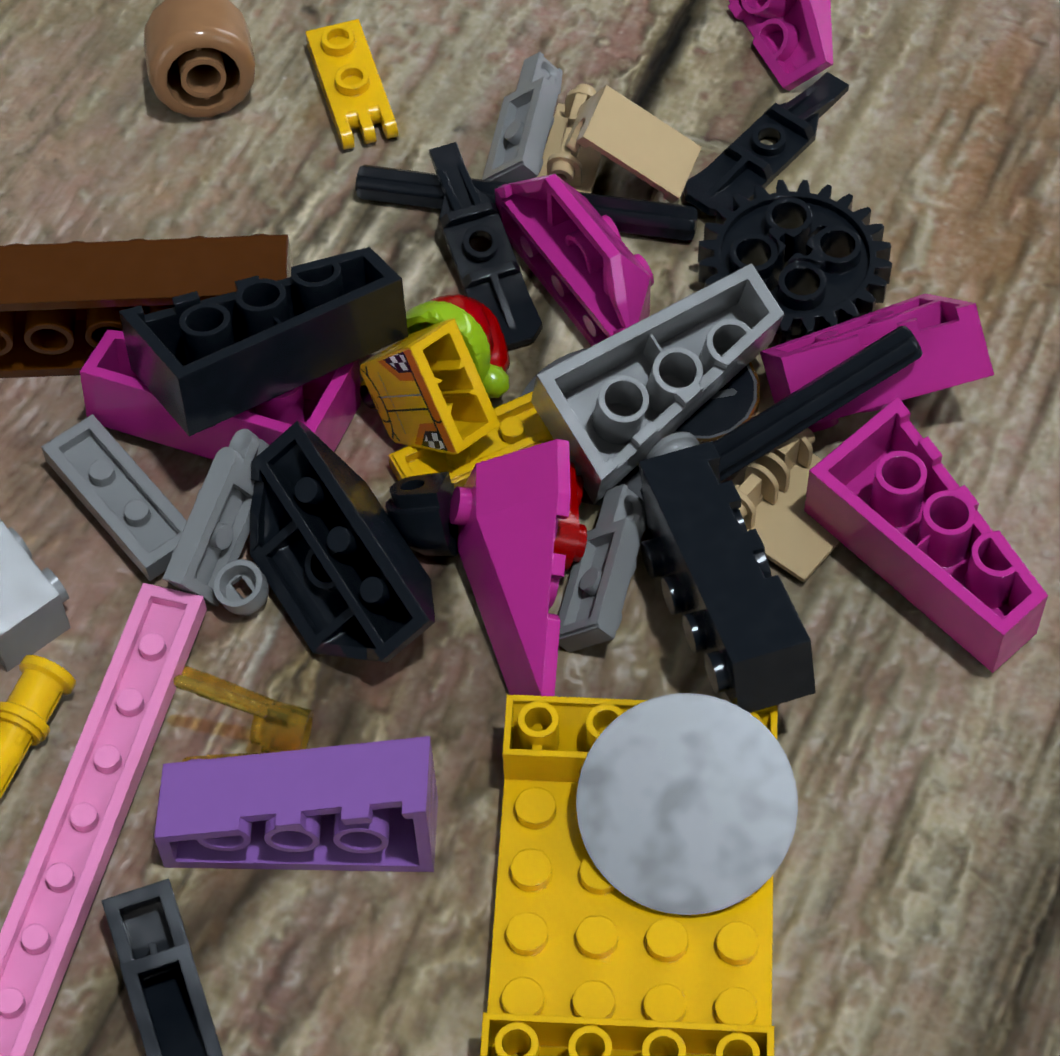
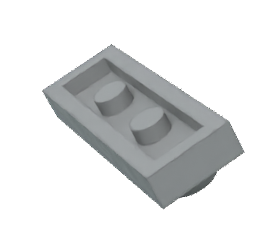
[41,414,187,581]

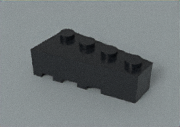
[119,247,408,437]

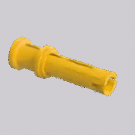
[0,655,76,800]

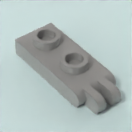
[162,429,269,607]

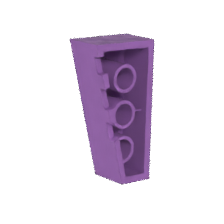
[154,736,438,872]

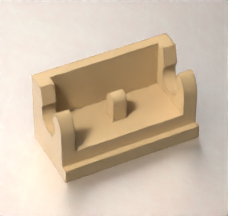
[565,85,702,203]

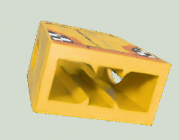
[360,318,501,455]

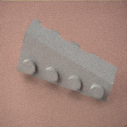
[531,263,784,504]

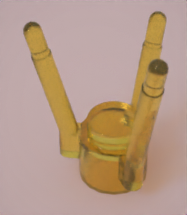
[173,666,314,762]

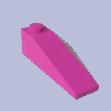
[728,0,833,91]
[449,439,571,696]

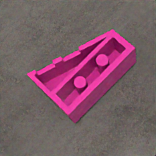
[760,293,994,432]

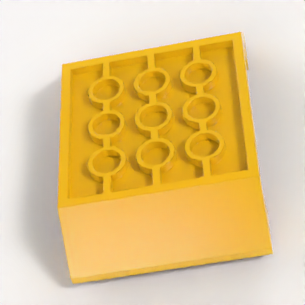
[480,694,778,1056]

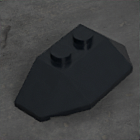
[250,421,435,663]

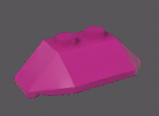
[495,174,654,346]

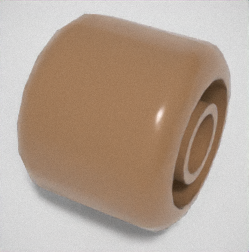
[144,0,255,117]

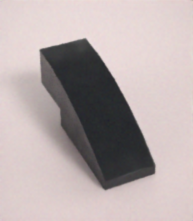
[101,878,223,1056]

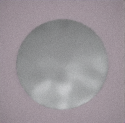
[576,693,798,915]

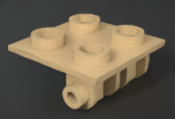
[732,428,840,583]

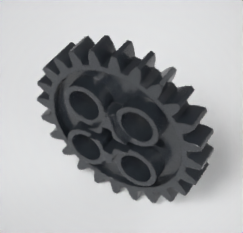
[698,180,892,344]

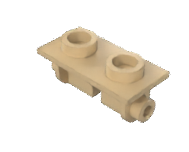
[536,84,603,193]

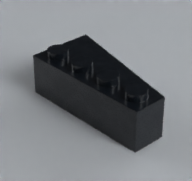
[639,441,816,713]

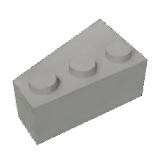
[0,519,71,672]

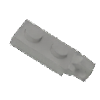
[482,52,563,183]
[559,484,647,652]

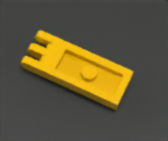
[305,19,398,150]

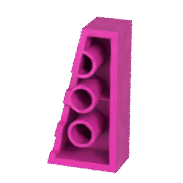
[804,397,1048,673]

